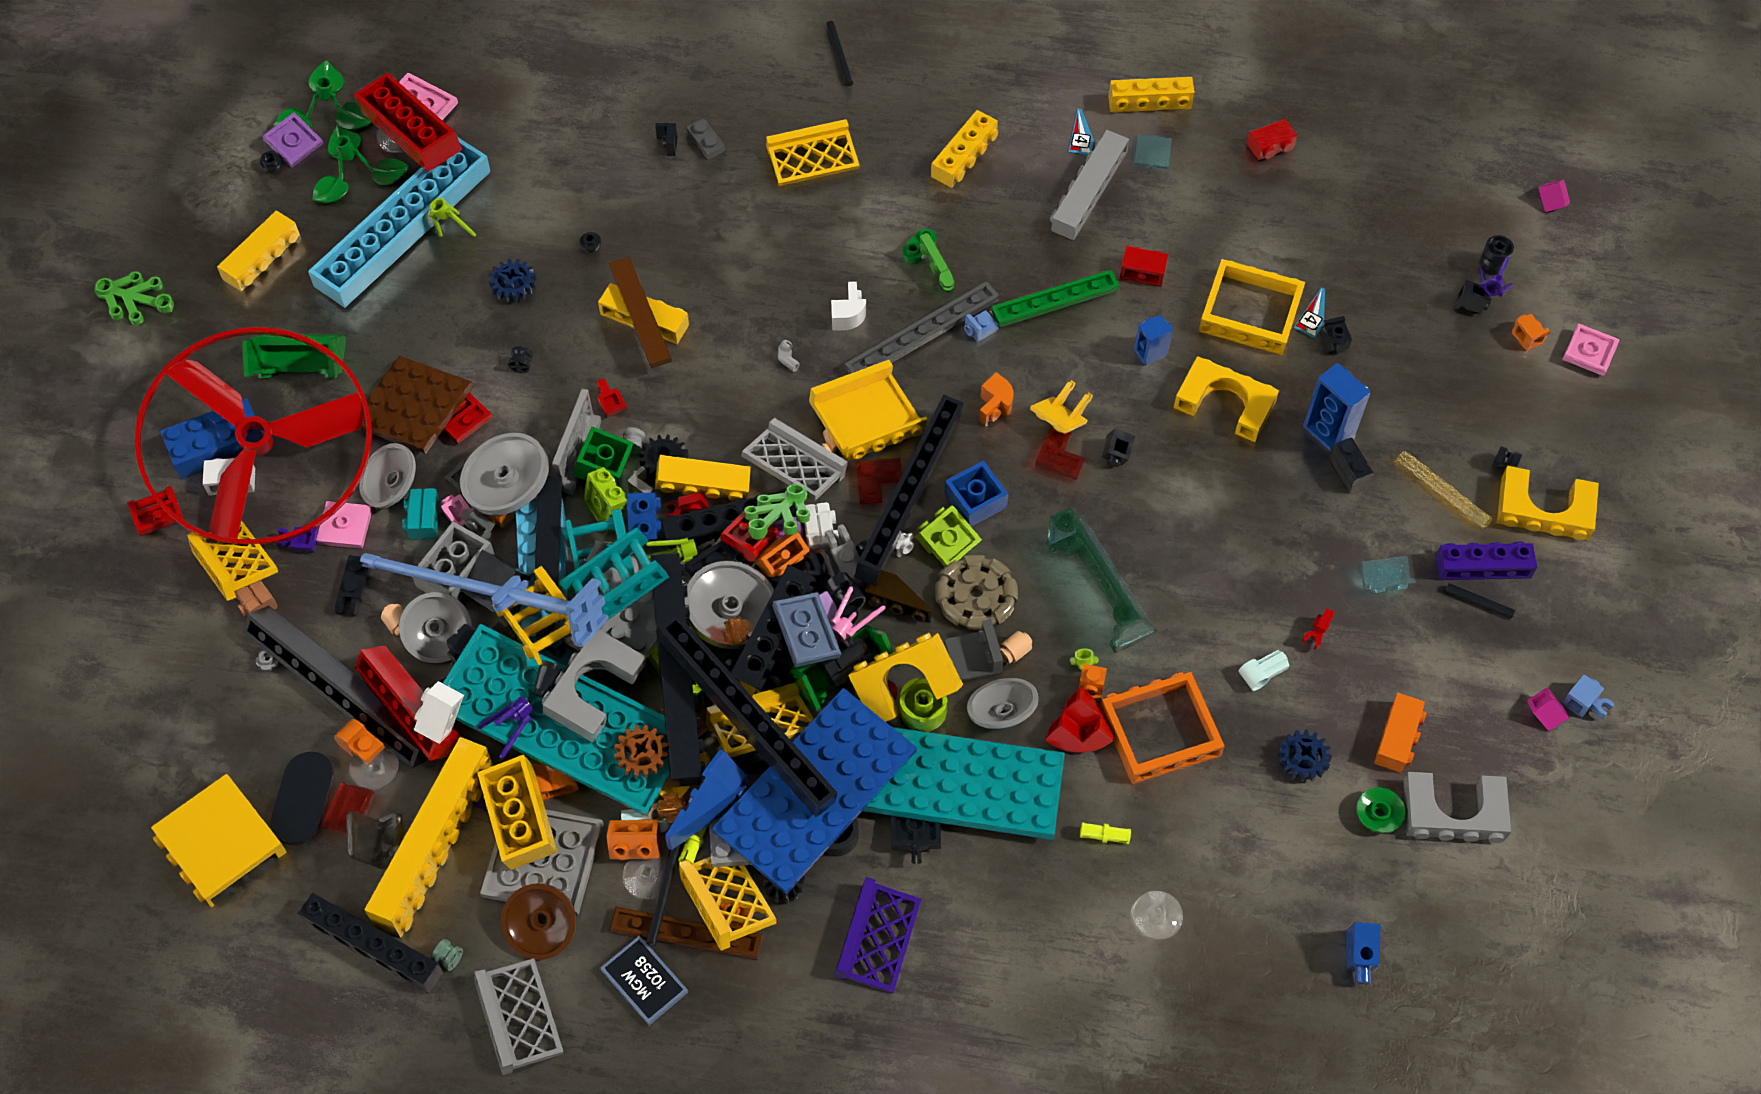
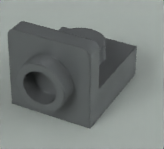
[459,508,494,540]

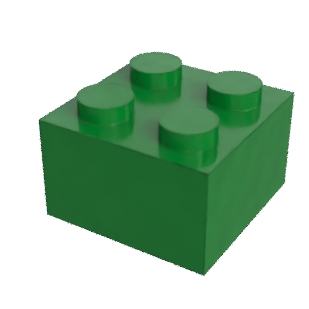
[572,426,634,485]

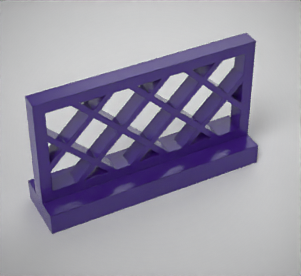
[833,877,921,994]

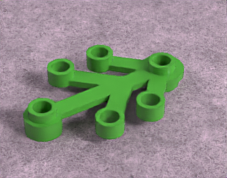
[95,271,174,325]
[744,484,810,539]

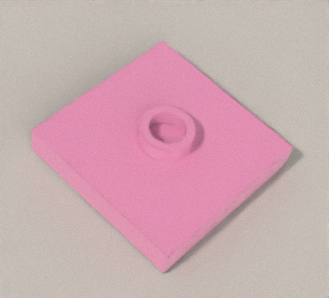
[1562,323,1620,376]
[316,501,373,549]

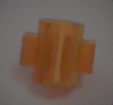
[721,616,753,645]
[658,793,687,823]

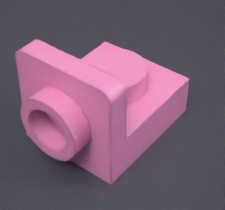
[439,494,470,526]

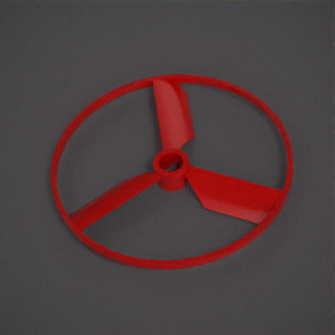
[135,327,372,546]

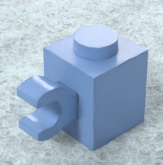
[1562,674,1614,719]

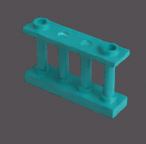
[562,509,635,576]
[559,527,669,621]

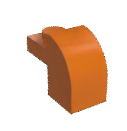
[979,372,1014,427]
[334,718,385,765]

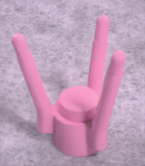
[830,587,885,642]

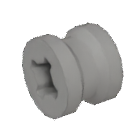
[623,427,645,455]

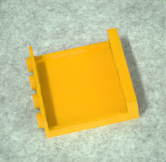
[809,360,927,461]
[151,774,287,907]

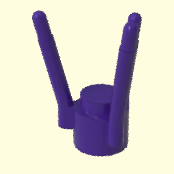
[1479,257,1513,297]
[477,696,533,759]

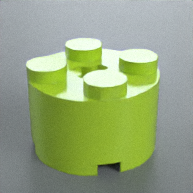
[899,677,948,732]

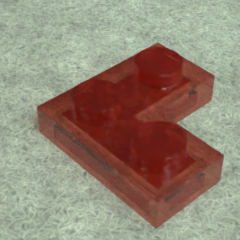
[1035,426,1085,480]
[855,458,902,505]

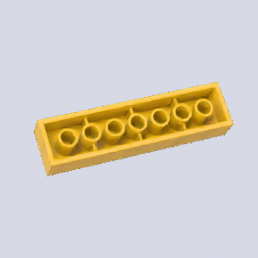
[365,737,493,938]

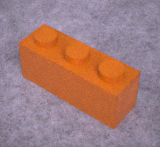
[1374,692,1427,773]

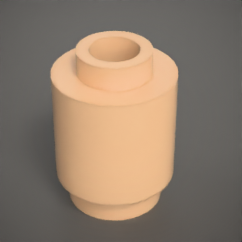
[381,604,404,639]
[1000,631,1032,665]

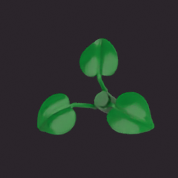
[273,60,372,131]
[312,125,408,203]

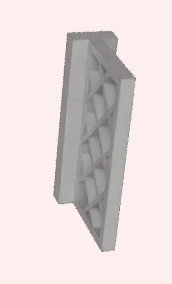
[552,389,602,495]
[741,418,848,501]
[474,958,563,1076]

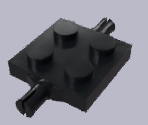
[891,815,941,864]

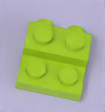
[584,467,627,534]
[915,505,982,567]

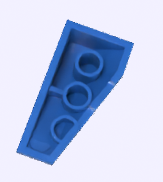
[665,749,749,850]

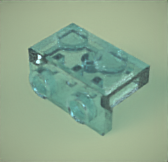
[1360,556,1415,593]

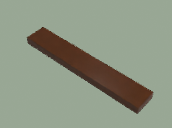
[609,257,672,368]
[609,907,763,960]

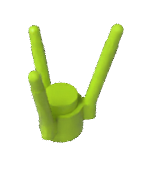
[429,197,476,237]
[646,538,698,564]

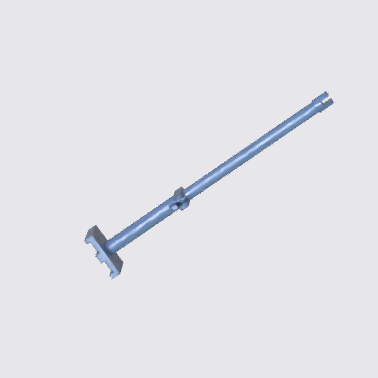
[360,553,609,647]

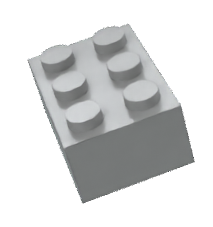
[413,522,494,601]

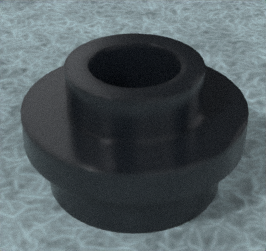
[260,151,282,171]
[580,232,601,253]

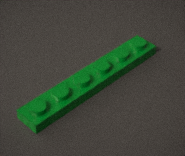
[991,270,1120,328]

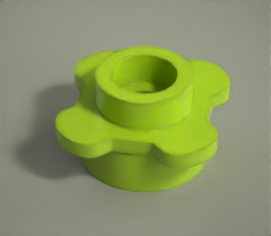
[1070,648,1099,670]

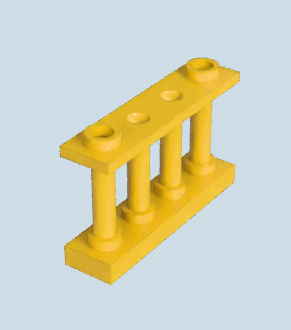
[492,566,572,666]

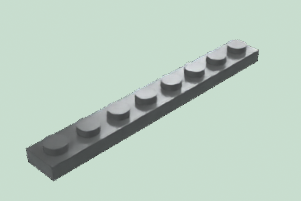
[845,281,999,374]

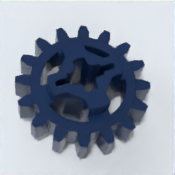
[489,259,537,302]
[1277,730,1332,782]

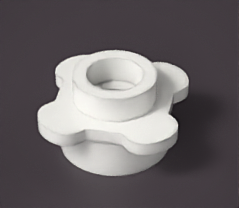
[895,533,915,557]

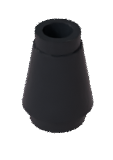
[533,660,562,698]

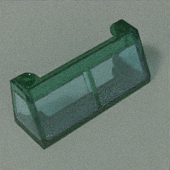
[1046,507,1157,653]

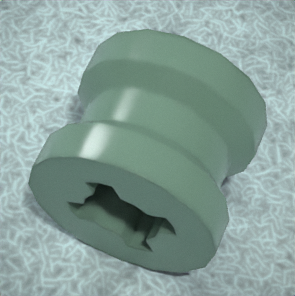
[431,939,463,971]

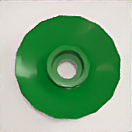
[1356,787,1406,834]

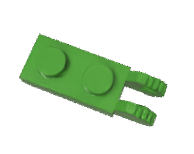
[919,233,954,292]

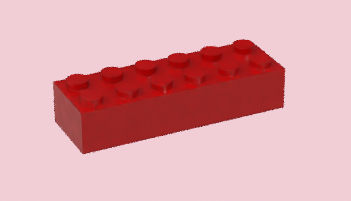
[354,72,462,172]

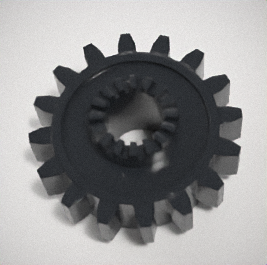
[639,434,689,480]

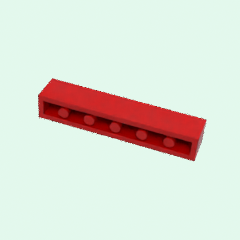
[355,645,461,761]

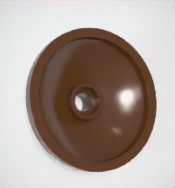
[501,883,576,960]

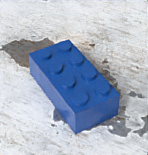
[1303,363,1371,451]
[160,398,264,479]

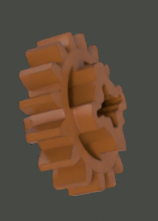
[614,725,668,779]

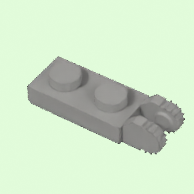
[825,524,868,588]

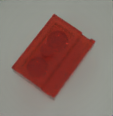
[321,782,376,839]

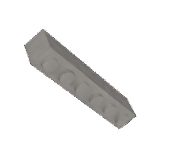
[1050,130,1129,240]

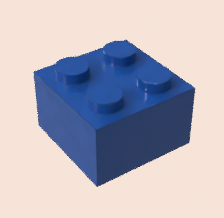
[944,460,1008,527]

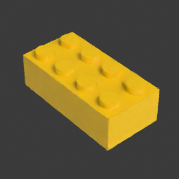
[477,755,558,870]

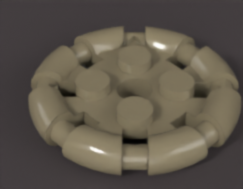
[934,554,1018,630]

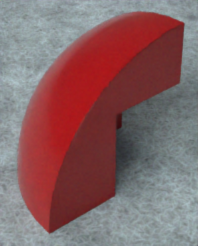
[1045,686,1113,752]

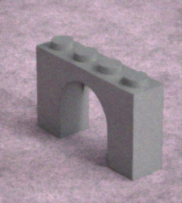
[541,630,646,742]
[1403,772,1511,843]

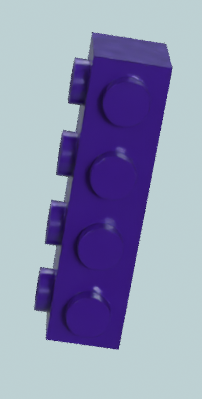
[1436,542,1537,580]

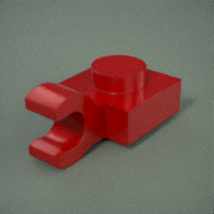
[596,378,627,418]
[666,492,709,517]
[1302,608,1335,650]

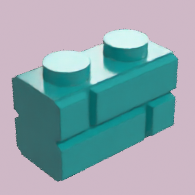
[402,488,439,540]

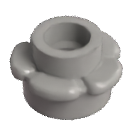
[256,650,279,671]

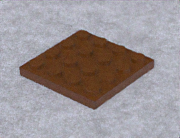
[360,356,474,454]

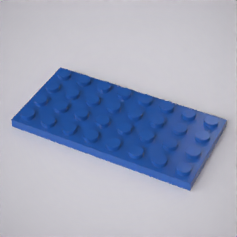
[712,688,917,894]

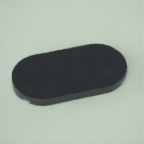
[271,752,335,845]

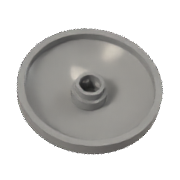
[460,433,549,515]
[684,561,774,649]

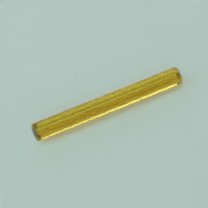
[1397,451,1492,528]

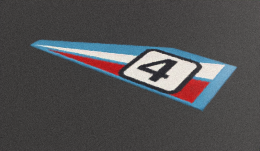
[1068,108,1094,155]
[1293,287,1325,338]

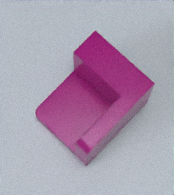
[1538,179,1570,212]
[1527,687,1569,731]

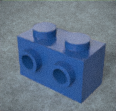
[1134,315,1173,366]
[627,492,662,539]

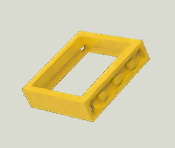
[1199,259,1305,355]

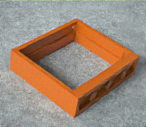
[1101,672,1225,784]

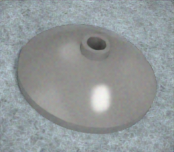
[359,443,416,509]
[399,592,471,663]
[967,678,1039,729]

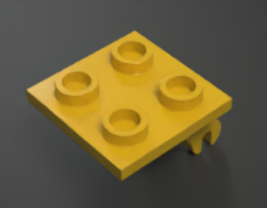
[1030,380,1093,434]

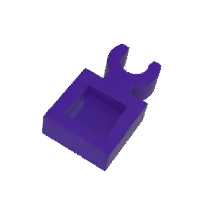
[275,527,318,553]

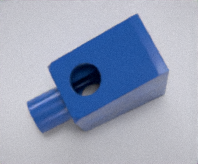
[1346,922,1381,984]

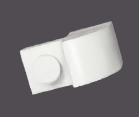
[831,282,866,331]

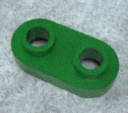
[902,228,937,264]

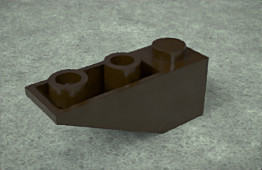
[865,571,932,623]

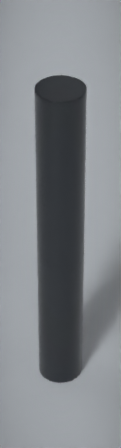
[1445,583,1515,619]

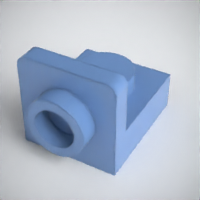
[964,310,999,342]

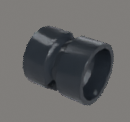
[1479,235,1514,275]
[823,572,866,616]

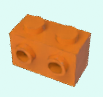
[754,532,810,578]
[606,820,662,860]

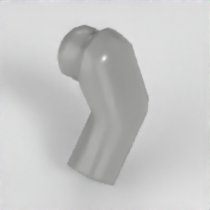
[778,340,800,372]

